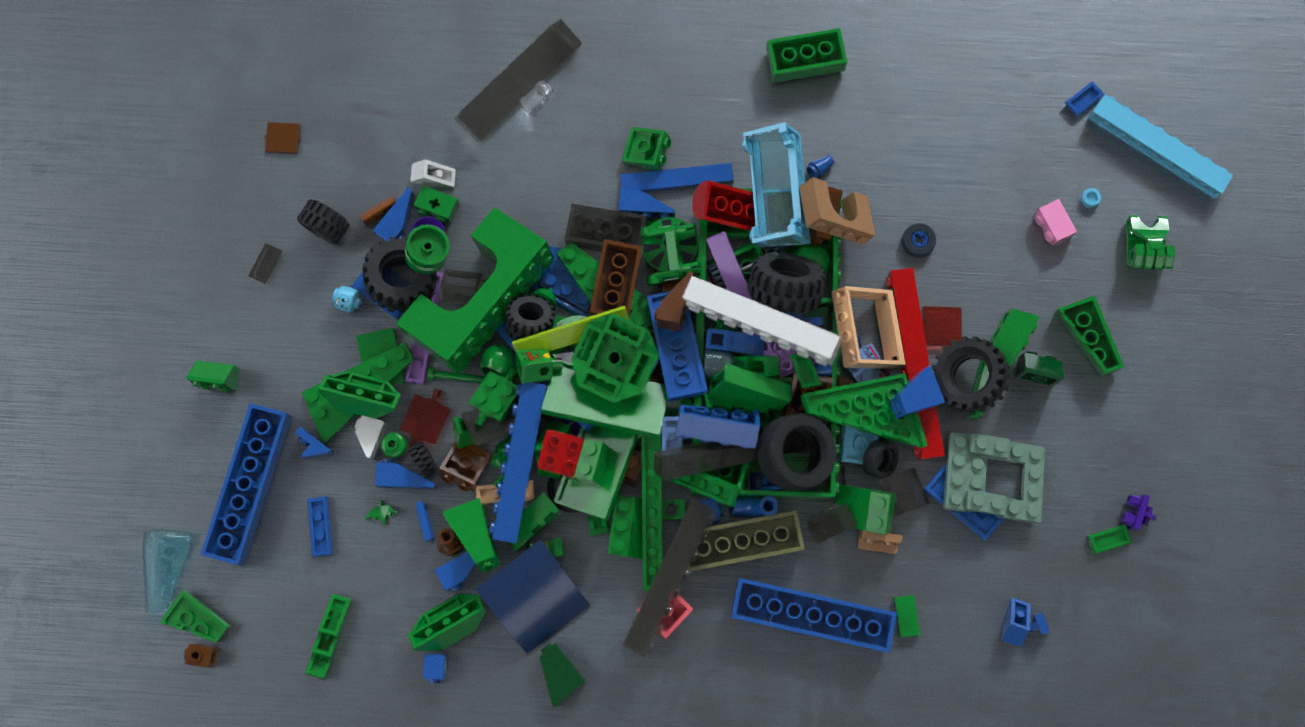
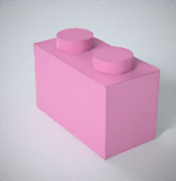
[1034,199,1077,246]

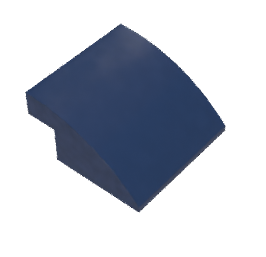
[476,540,590,654]

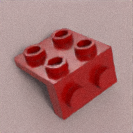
[537,430,585,478]

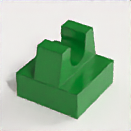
[587,516,610,536]

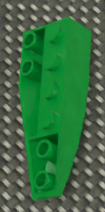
[968,308,1040,420]

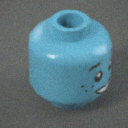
[332,286,362,313]

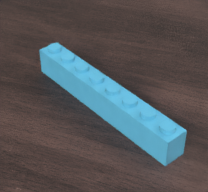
[1088,95,1233,199]

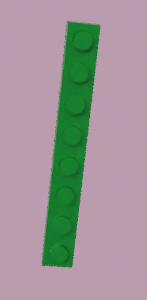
[641,433,663,591]

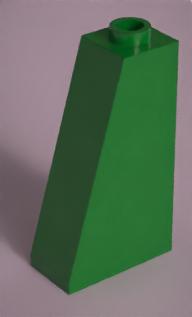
[708,364,792,410]
[443,498,500,572]

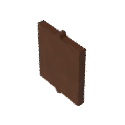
[264,122,301,154]

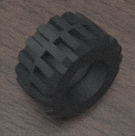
[297,199,350,245]
[505,295,555,341]

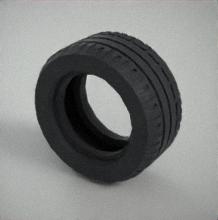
[757,414,836,491]

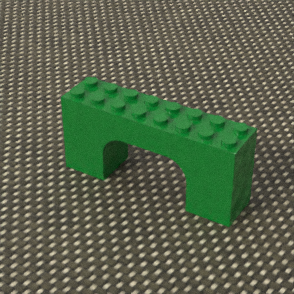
[396,207,554,375]

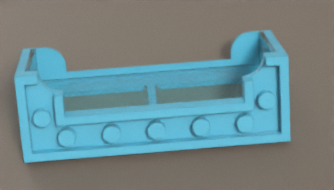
[742,122,811,248]

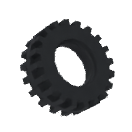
[932,336,1011,414]

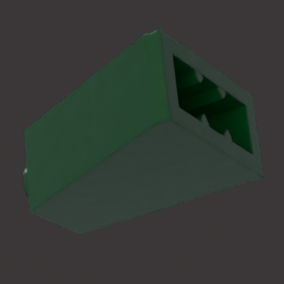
[539,643,586,707]

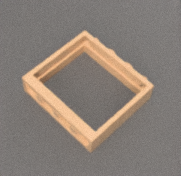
[832,286,906,369]

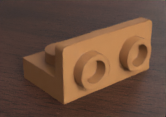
[858,530,903,554]

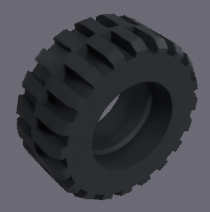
[362,236,437,313]
[748,252,826,314]

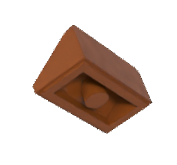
[360,196,396,226]

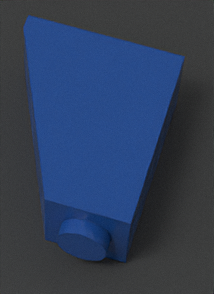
[890,366,945,419]

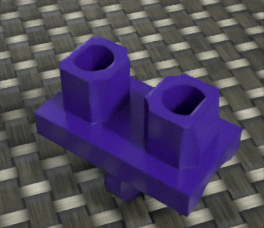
[1120,494,1157,531]

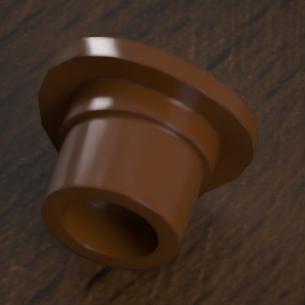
[437,529,464,556]

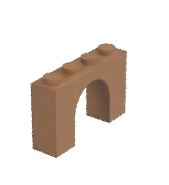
[799,177,875,244]

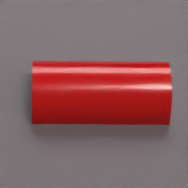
[692,180,770,231]

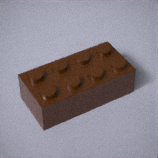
[589,239,642,317]

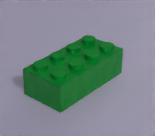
[766,28,847,83]

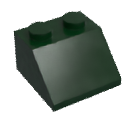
[1015,351,1064,387]

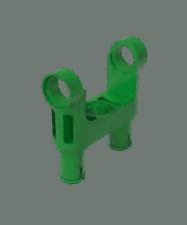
[640,223,702,286]

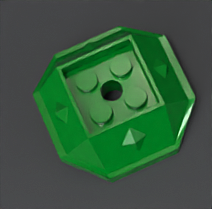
[571,313,660,403]

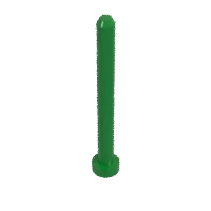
[428,367,513,383]

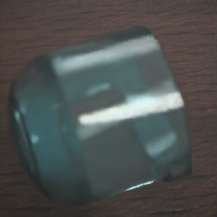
[704,349,734,378]

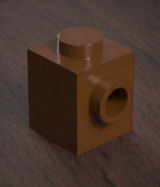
[184,644,218,668]

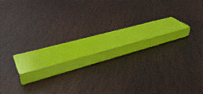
[512,306,630,353]

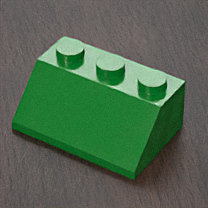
[608,495,643,559]

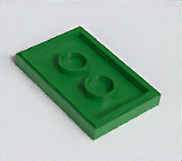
[356,327,405,386]

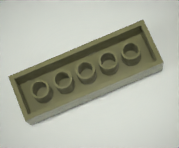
[680,510,805,573]

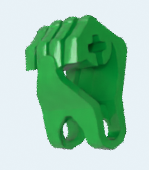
[1125,215,1175,270]

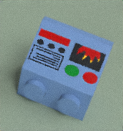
[840,343,893,384]

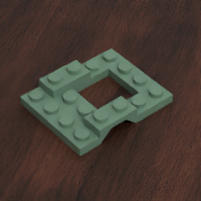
[943,432,1045,524]

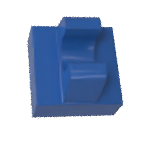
[1030,612,1050,635]

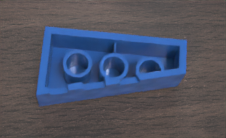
[676,405,760,449]

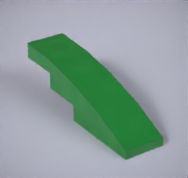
[305,594,352,680]

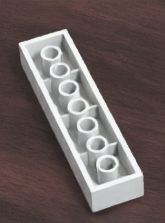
[682,276,841,366]

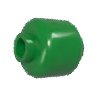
[381,432,408,459]

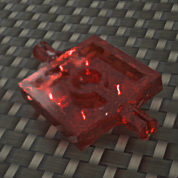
[399,388,451,448]

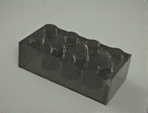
[565,203,646,252]

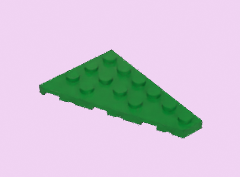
[801,373,928,448]

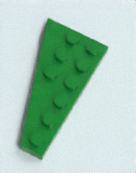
[556,243,653,329]
[301,342,414,444]

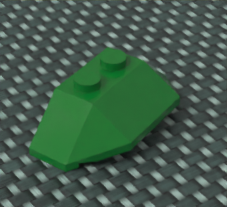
[318,371,401,419]
[408,594,486,651]

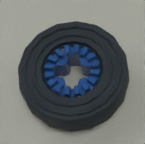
[902,223,936,257]

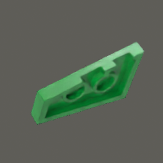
[159,590,230,643]

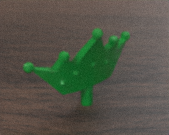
[365,500,397,526]

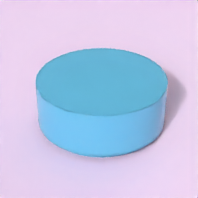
[1081,188,1101,208]

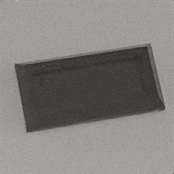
[248,243,282,284]

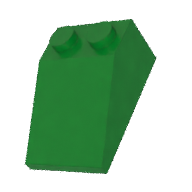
[832,484,896,534]

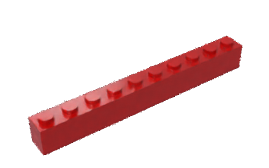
[886,268,945,461]

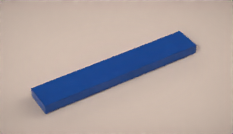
[621,163,734,192]

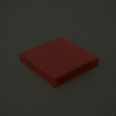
[922,306,962,346]

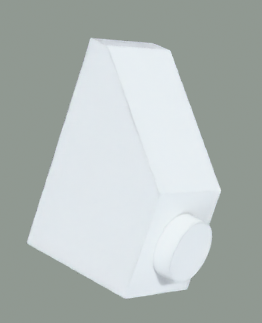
[410,159,456,188]
[355,416,388,460]

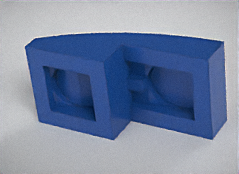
[784,312,823,325]

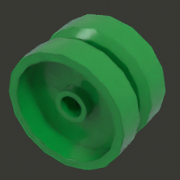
[404,225,450,274]

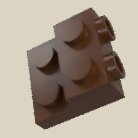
[439,441,492,492]

